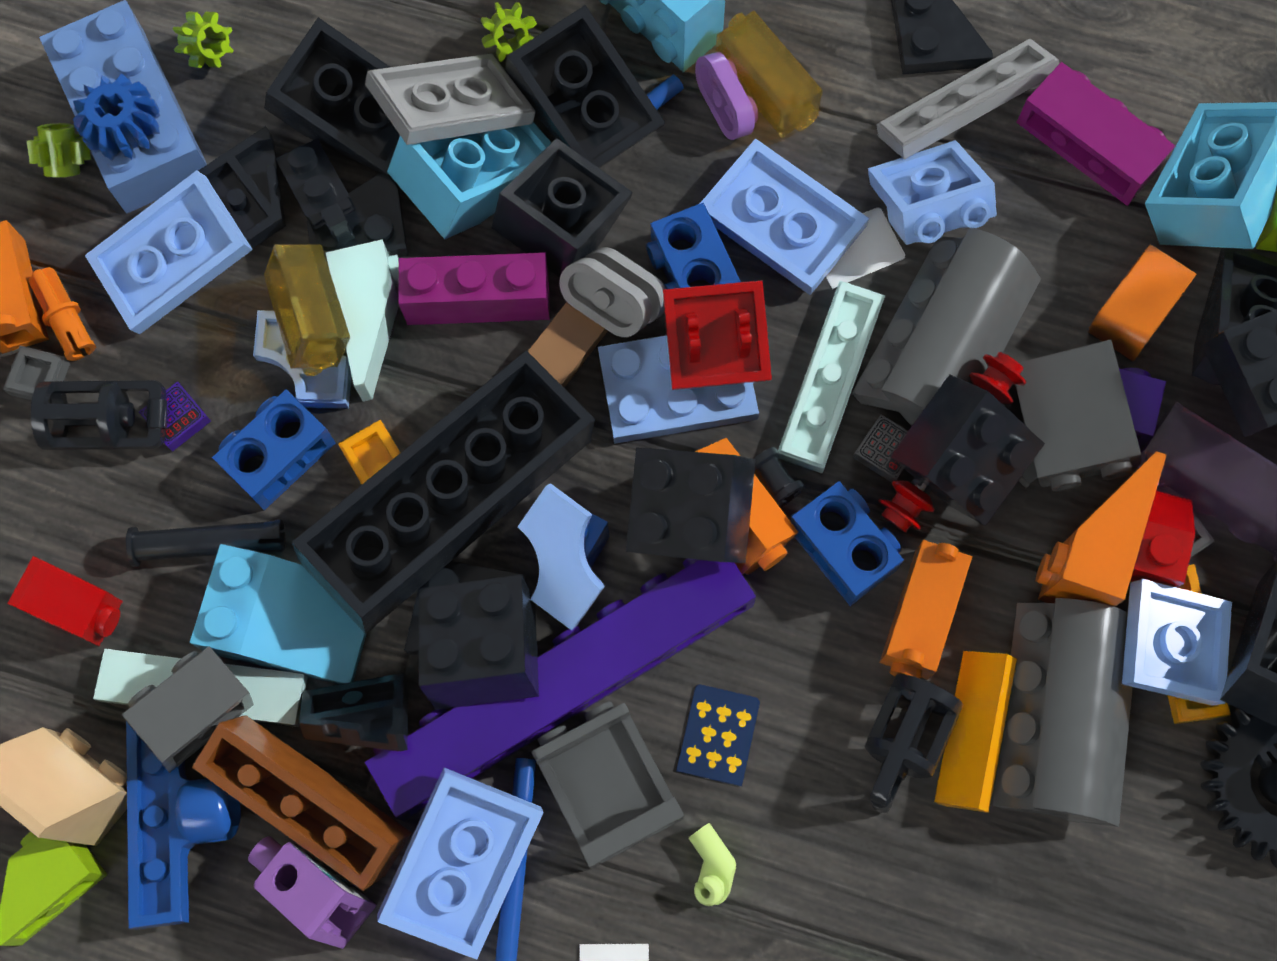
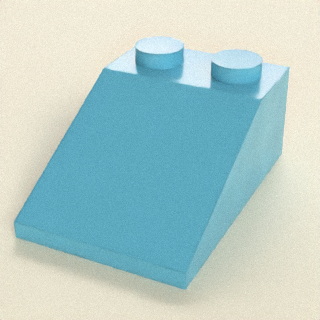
[1145,102,1277,249]
[387,122,551,239]
[190,544,366,684]

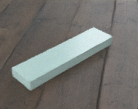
[778,281,885,473]
[93,649,308,727]

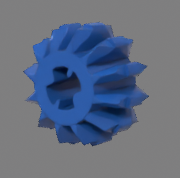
[72,73,160,161]

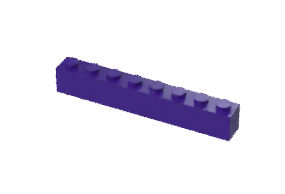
[365,558,756,821]

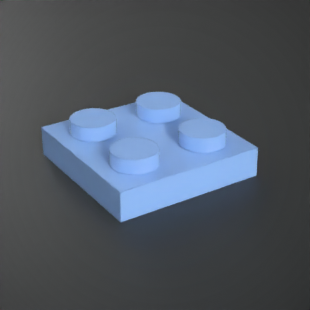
[1122,579,1232,706]

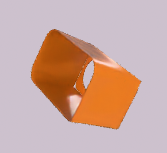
[1088,244,1197,361]

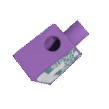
[248,836,377,949]

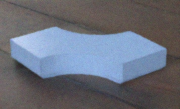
[253,310,352,409]
[517,483,605,630]

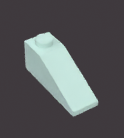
[326,239,399,402]

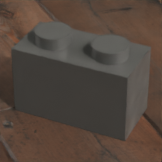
[122,646,254,773]

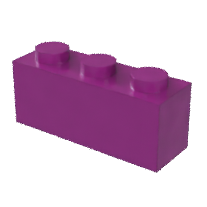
[1016,62,1175,206]
[398,253,550,325]

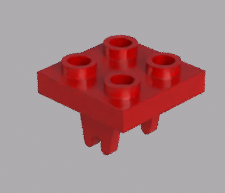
[663,280,772,390]

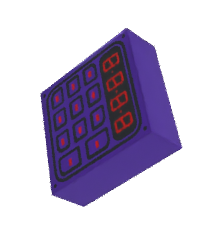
[139,381,211,452]

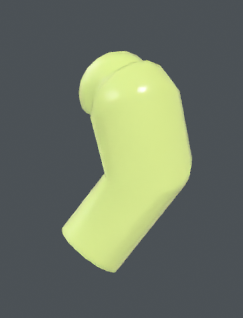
[688,823,736,906]

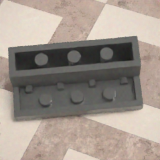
[852,228,1041,426]
[993,598,1133,827]

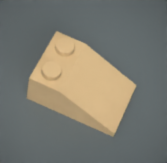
[0,727,127,846]

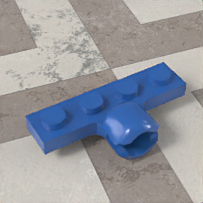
[126,722,241,930]

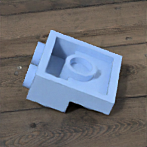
[868,140,997,245]

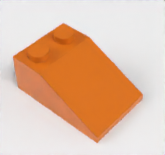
[1036,451,1166,607]

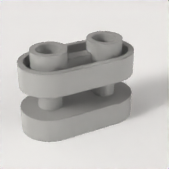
[560,247,666,337]

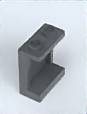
[1015,340,1141,491]
[531,701,684,869]

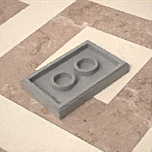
[365,53,536,145]

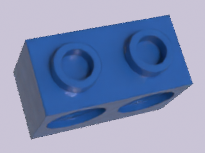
[645,202,741,289]
[212,389,336,510]
[790,481,904,606]

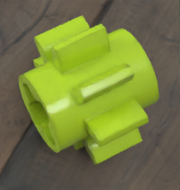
[480,2,537,62]
[173,11,234,68]
[27,123,91,177]

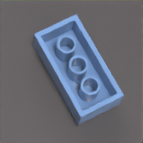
[39,0,207,214]

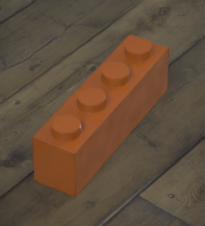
[192,715,412,891]

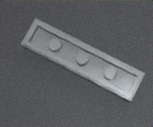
[876,39,1059,159]

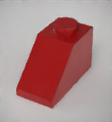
[1129,491,1195,588]
[7,556,123,646]

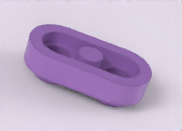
[695,52,758,140]

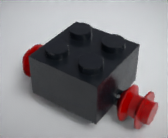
[878,352,1045,533]

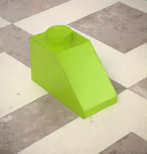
[0,832,108,946]

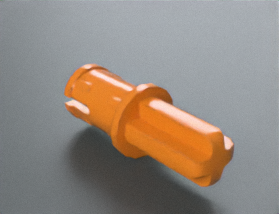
[28,267,96,361]

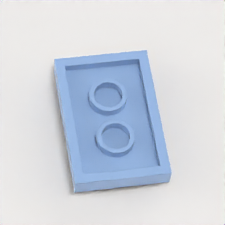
[700,138,869,295]
[85,170,253,334]
[598,335,759,444]
[377,768,544,960]

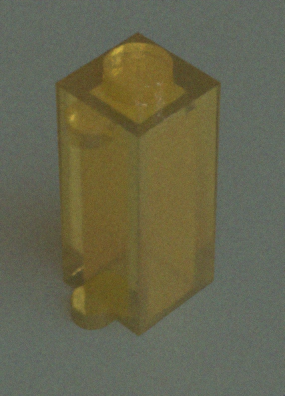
[716,10,823,138]
[264,245,350,376]

